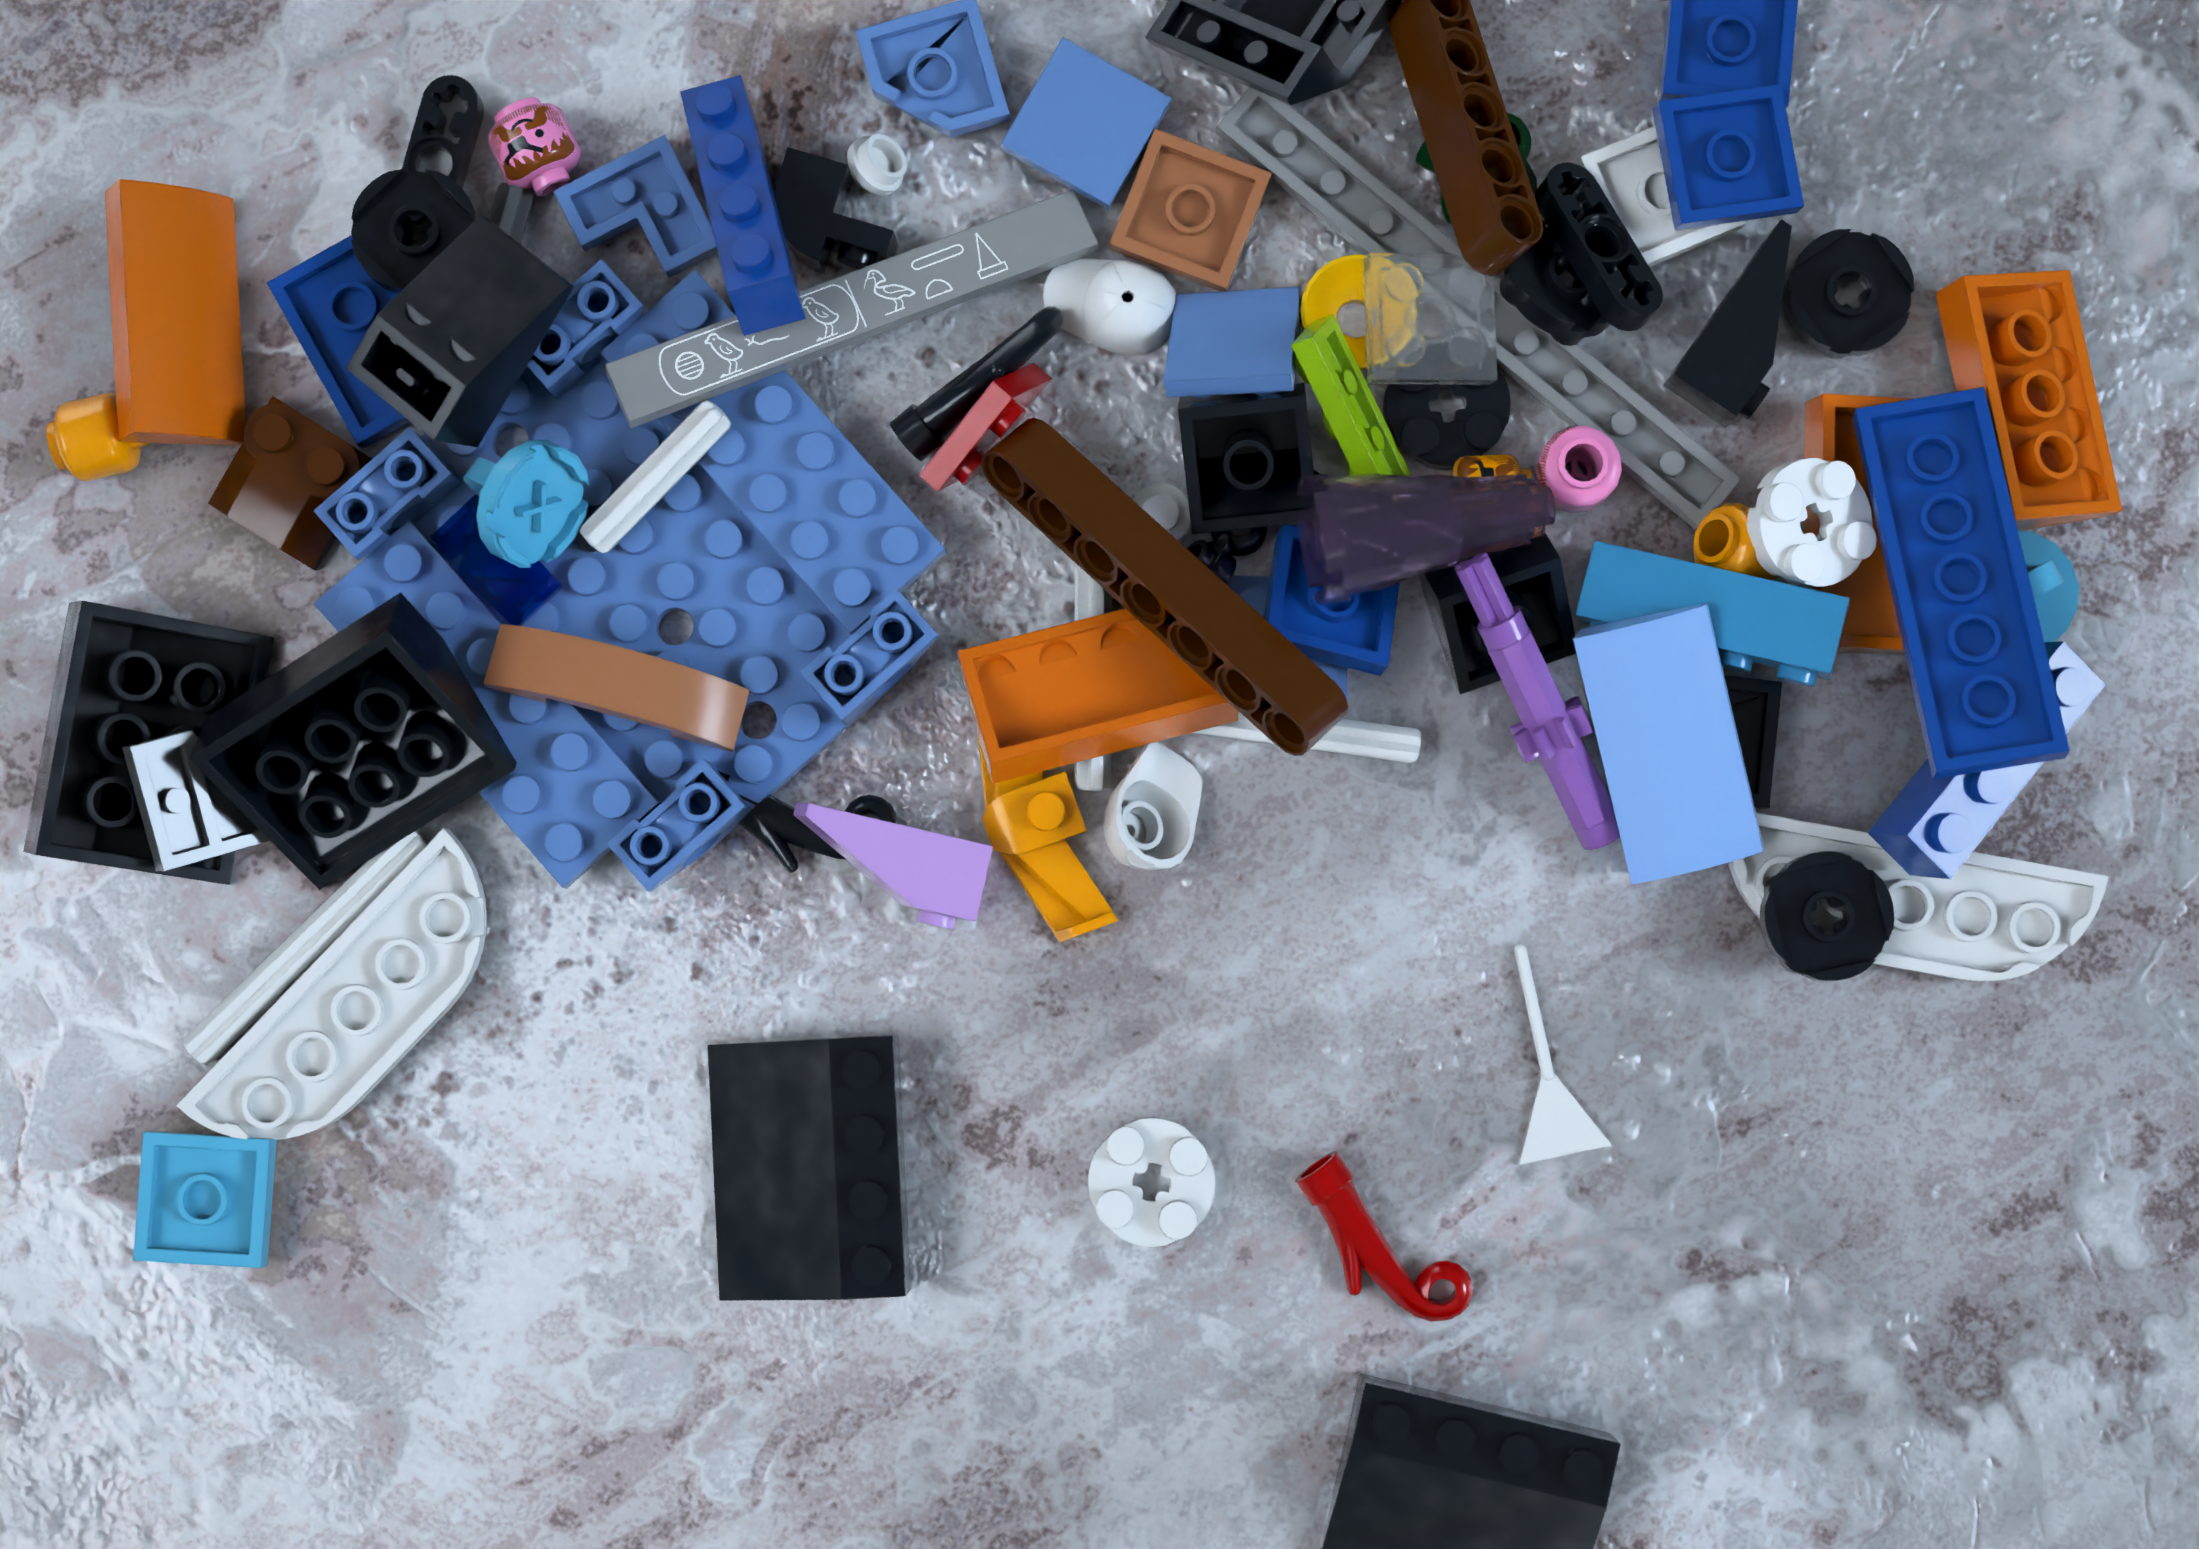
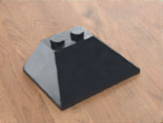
[1145,0,1403,105]

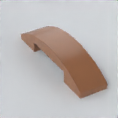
[483,624,750,752]

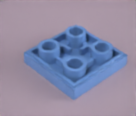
[1001,37,1172,211]
[1163,287,1302,398]

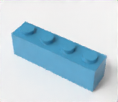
[1575,540,1850,687]

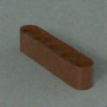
[1389,0,1544,276]

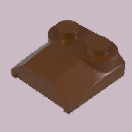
[208,396,372,571]

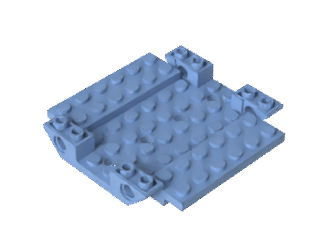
[313,259,947,892]

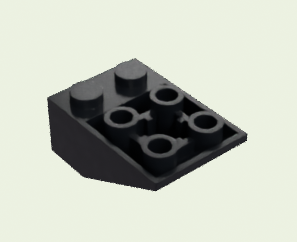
[346,215,574,447]

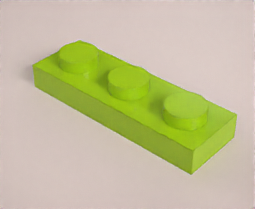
[1291,314,1414,513]

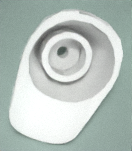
[1043,259,1176,355]
[1104,742,1203,871]

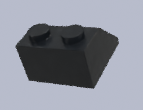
[1178,383,1319,534]
[1415,514,1576,695]

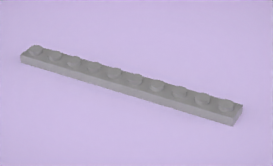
[1216,87,1741,530]

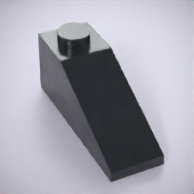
[1663,219,1792,428]

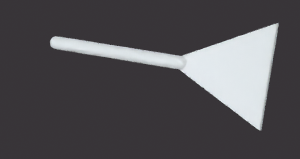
[1514,943,1612,1165]

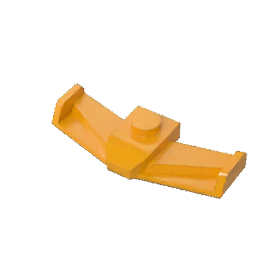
[977,732,1119,942]

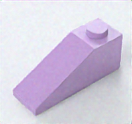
[793,802,993,930]

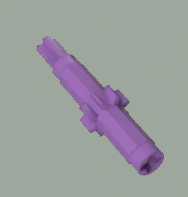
[1455,552,1620,850]

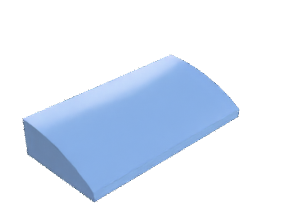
[1573,603,1764,884]

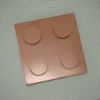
[1109,129,1272,292]

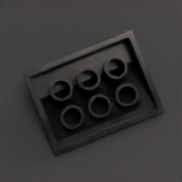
[189,592,517,890]
[23,601,274,885]
[708,1035,911,1301]
[1320,1373,1621,1549]

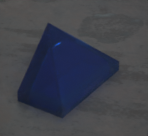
[430,494,564,626]

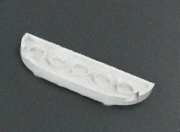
[1728,813,2109,981]
[176,828,487,1140]

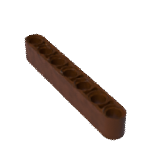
[981,418,1348,756]

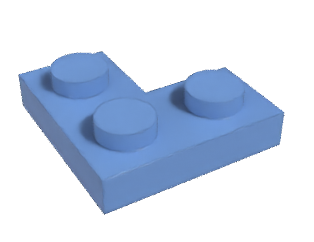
[553,135,718,278]

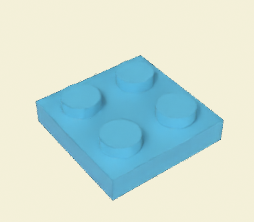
[133,1131,277,1268]

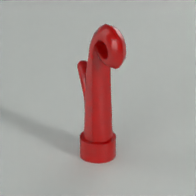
[1295,1151,1473,1322]

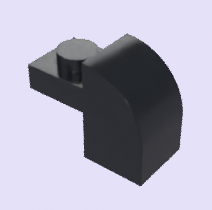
[774,147,898,274]

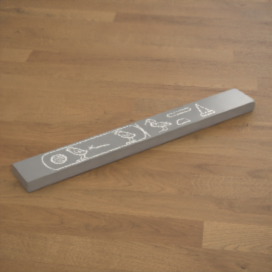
[605,189,1098,429]

